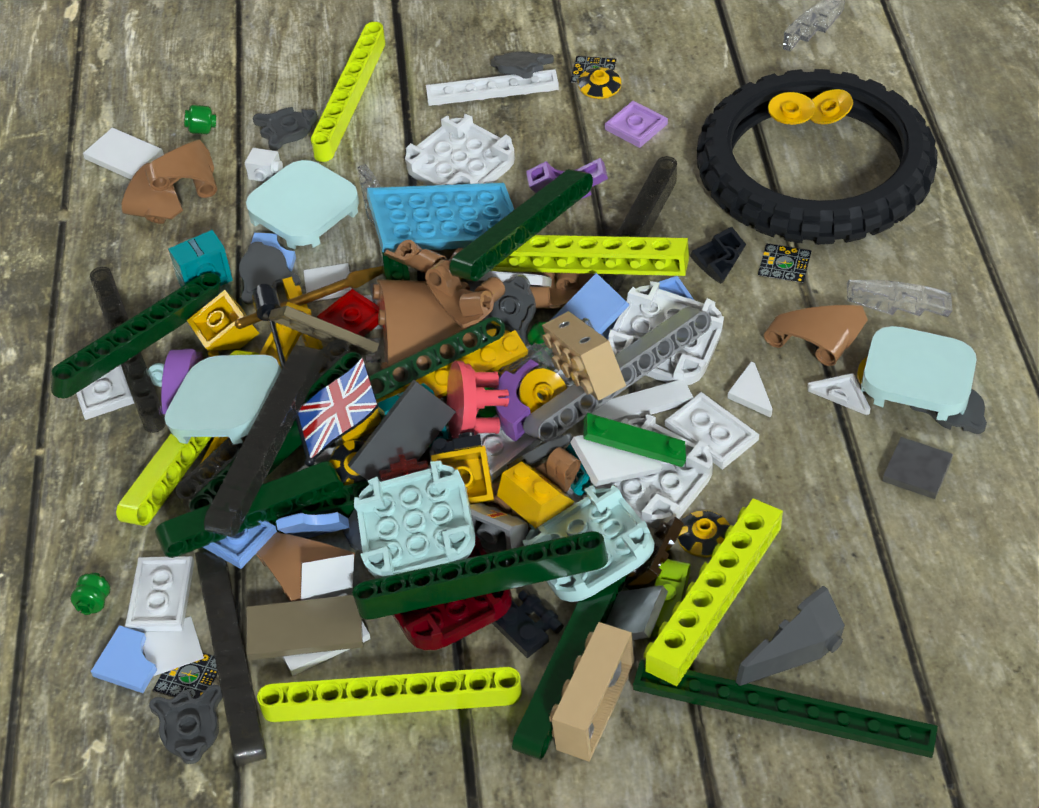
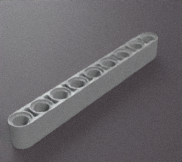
[523,307,712,442]

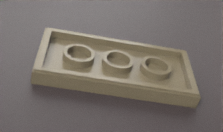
[269,306,379,355]
[247,595,363,660]

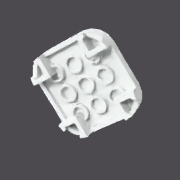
[405,114,515,186]
[608,281,724,385]
[589,414,713,528]

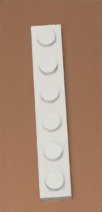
[426,69,559,106]

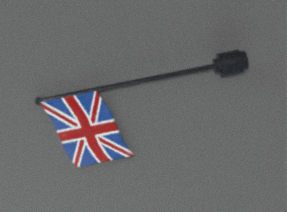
[252,284,379,467]

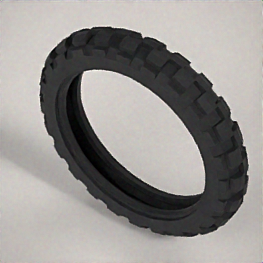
[697,69,938,245]

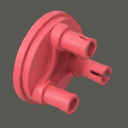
[447,361,509,439]

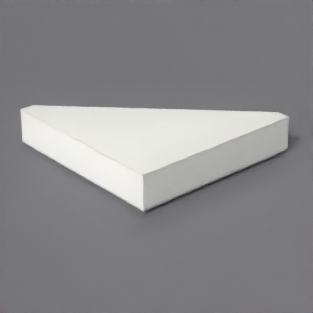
[728,362,773,417]
[807,373,871,415]

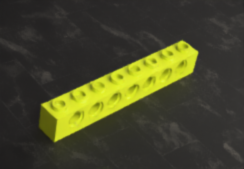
[491,235,689,276]
[644,498,783,686]

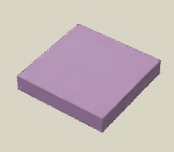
[605,101,668,148]

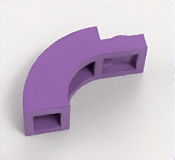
[526,158,608,199]
[161,349,203,414]
[495,359,539,442]

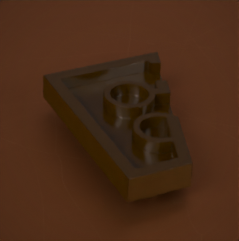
[625,517,684,590]

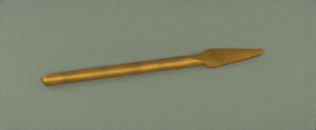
[235,266,383,329]

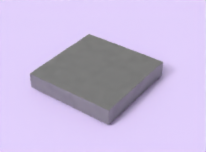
[883,437,953,499]
[606,585,668,640]

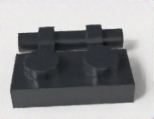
[432,432,483,454]
[492,589,564,658]

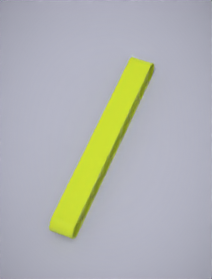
[311,22,386,162]
[116,350,259,526]
[257,667,522,722]

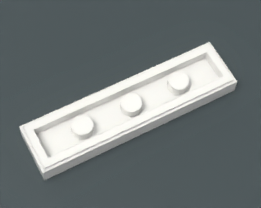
[591,380,693,422]

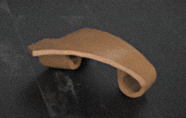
[145,139,217,198]
[121,163,183,224]
[384,240,464,281]
[425,260,505,328]
[530,272,594,309]
[764,305,868,366]
[483,447,581,530]
[256,532,355,602]

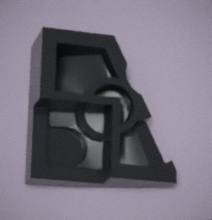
[690,227,746,284]

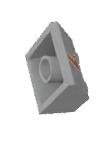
[470,503,528,553]

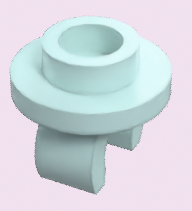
[147,363,164,387]

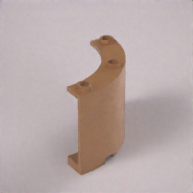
[373,279,474,382]

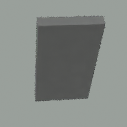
[348,380,456,482]

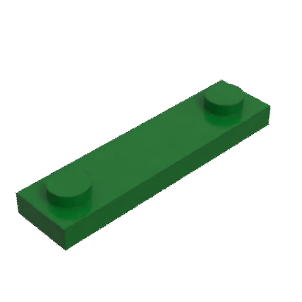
[584,413,686,467]

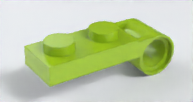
[651,559,691,637]

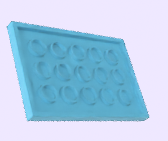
[367,183,514,253]

